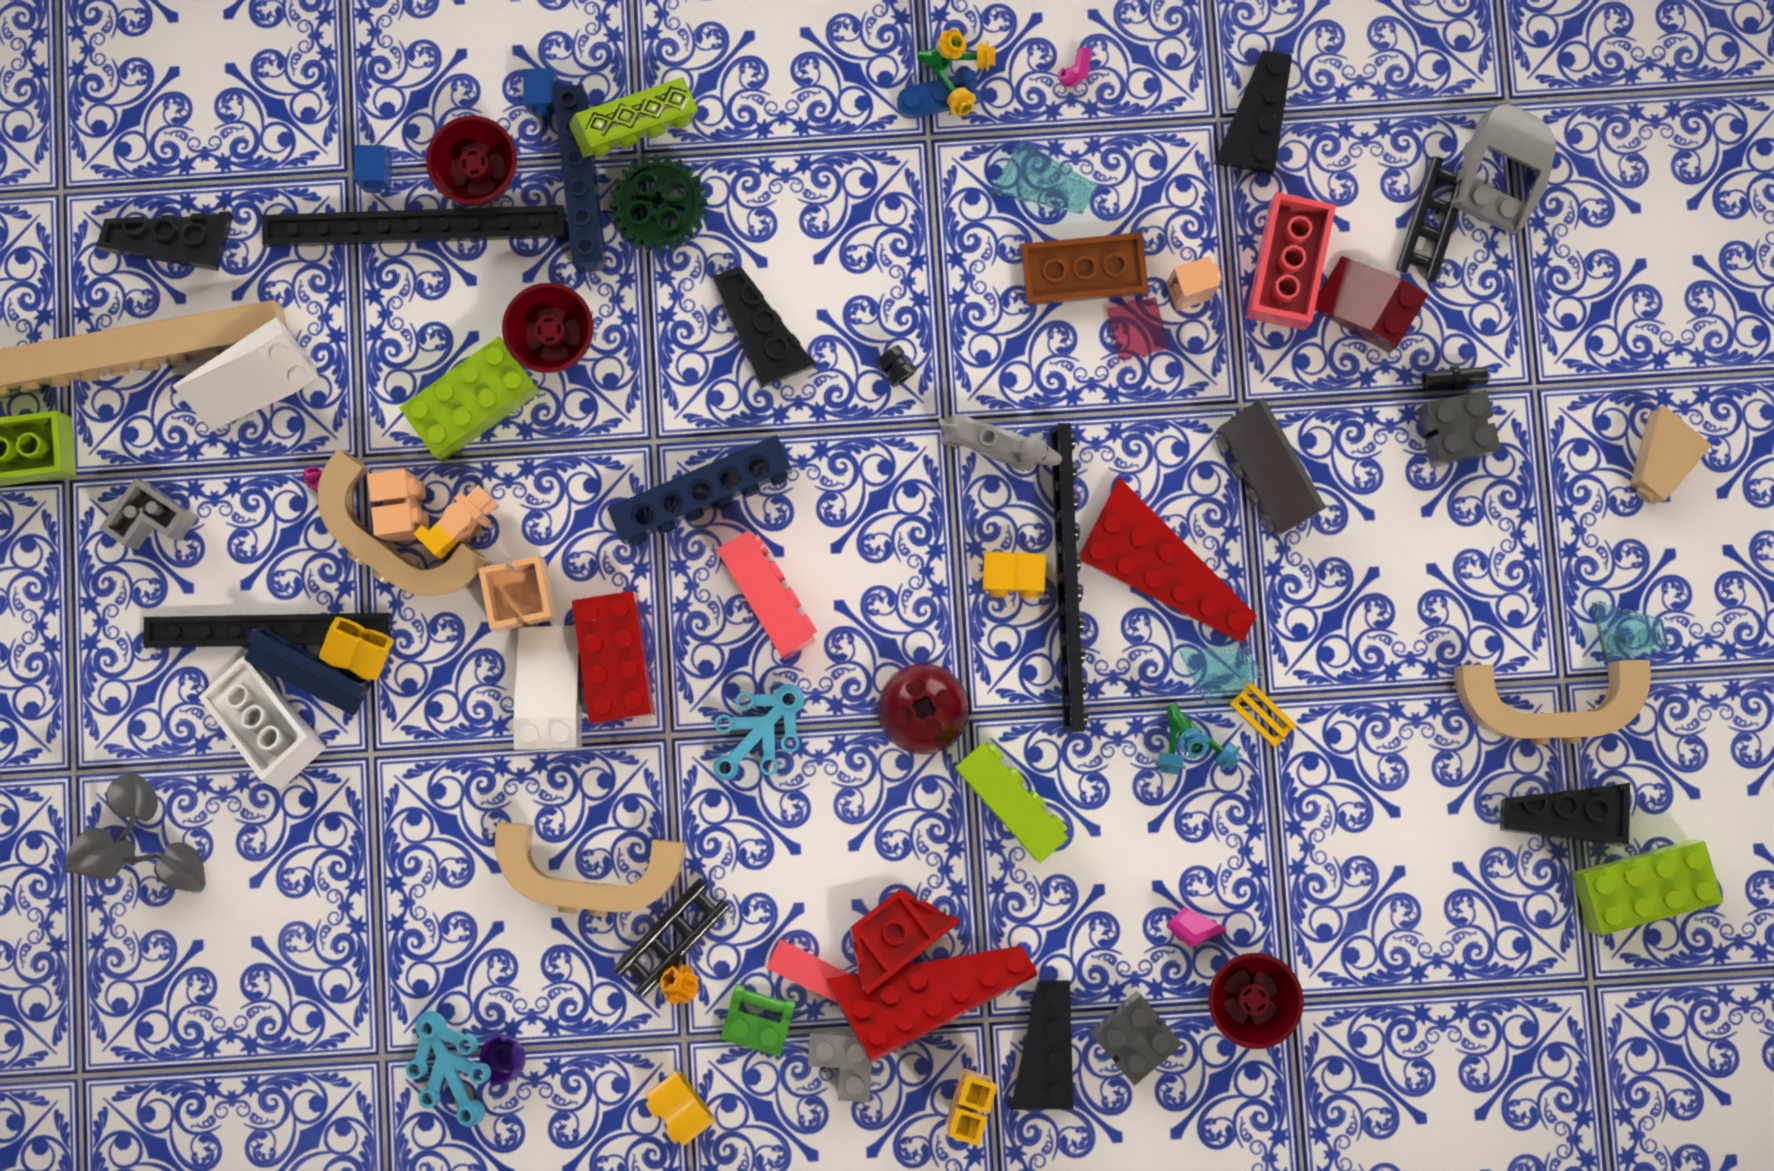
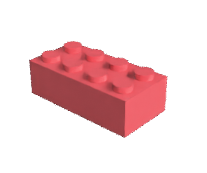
[1245,192,1336,331]
[716,530,817,660]

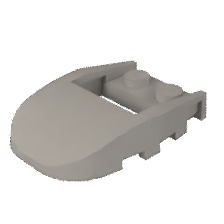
[1450,105,1556,235]

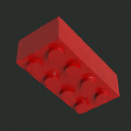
[572,591,656,724]

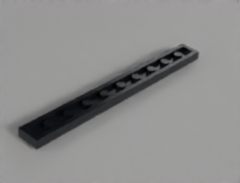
[262,205,566,248]
[1050,423,1088,733]

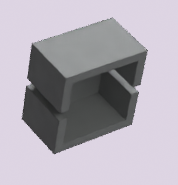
[1417,390,1501,468]
[1089,991,1183,1086]

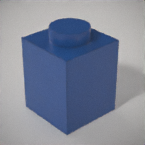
[523,68,558,117]
[353,145,392,193]

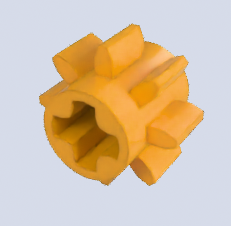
[660,964,699,1006]

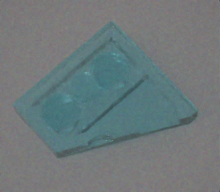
[1592,601,1669,661]
[1179,648,1263,704]

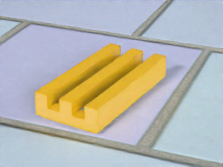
[1229,682,1297,748]

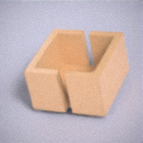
[367,469,429,543]
[478,555,557,632]

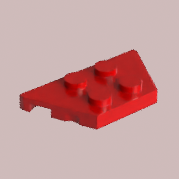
[850,889,961,996]

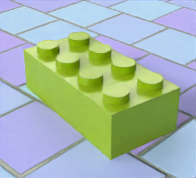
[399,336,541,462]
[0,411,77,486]
[954,742,1068,863]
[1571,840,1724,935]

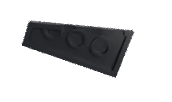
[1214,50,1292,174]
[96,211,233,271]
[712,266,817,389]
[1500,783,1630,846]
[1010,980,1073,1110]

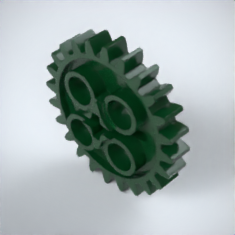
[609,154,708,254]

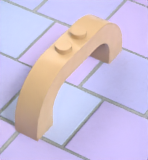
[317,449,492,596]
[1454,660,1651,745]
[495,822,687,917]

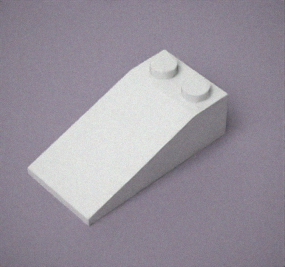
[173,317,319,431]
[513,625,582,750]
[198,655,326,790]

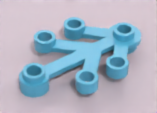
[713,684,805,780]
[406,1011,491,1127]

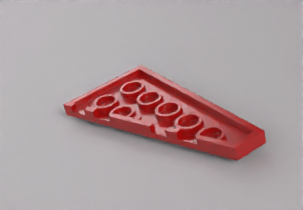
[1080,477,1257,643]
[826,946,1037,1063]

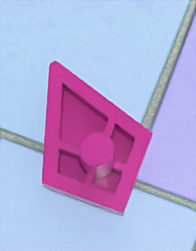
[1166,907,1226,948]

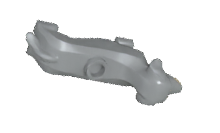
[938,414,1062,472]

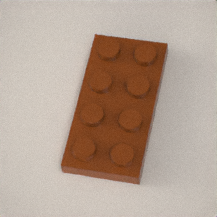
[1021,232,1149,306]

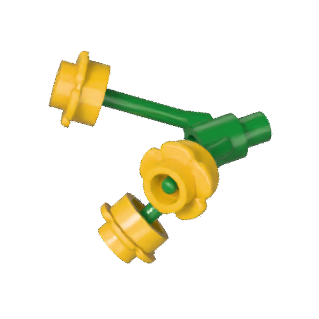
[917,29,995,116]

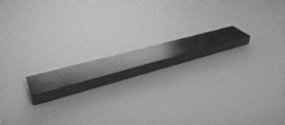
[143,613,391,648]

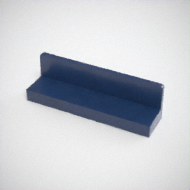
[245,627,372,715]

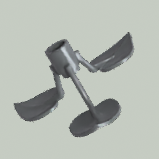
[64,772,206,892]

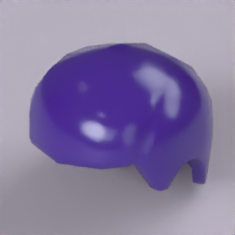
[479,1034,526,1086]

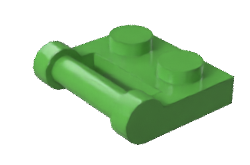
[720,984,796,1057]

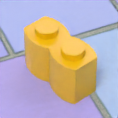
[983,552,1046,599]
[319,617,394,680]
[645,1069,716,1147]

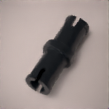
[1422,366,1488,390]

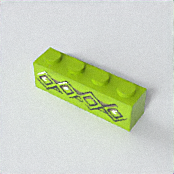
[569,77,698,158]

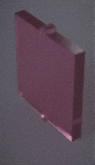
[1107,297,1169,360]

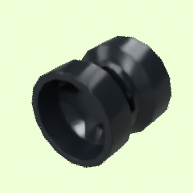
[875,345,917,388]

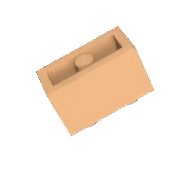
[1166,256,1222,311]

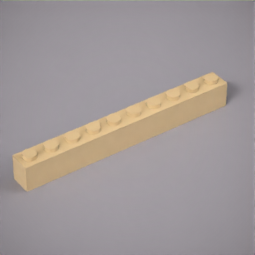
[0,300,287,398]

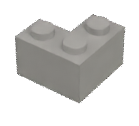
[99,478,198,550]
[808,1029,872,1102]

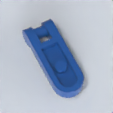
[897,70,982,119]

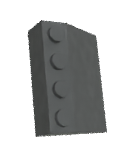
[1215,397,1326,537]

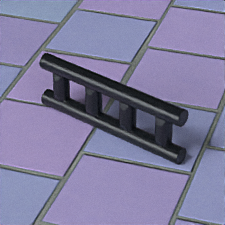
[1396,156,1462,282]
[613,878,731,999]

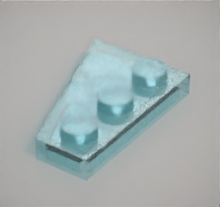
[990,141,1099,214]

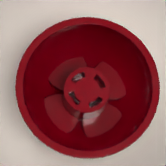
[426,116,517,206]
[502,283,594,373]
[878,663,969,755]
[1208,953,1304,1049]

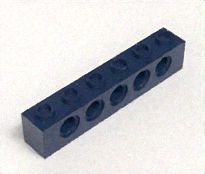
[553,84,608,274]
[607,435,793,547]

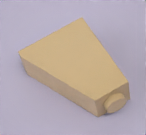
[1630,405,1712,505]

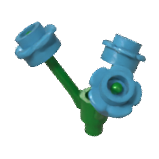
[1155,703,1243,775]

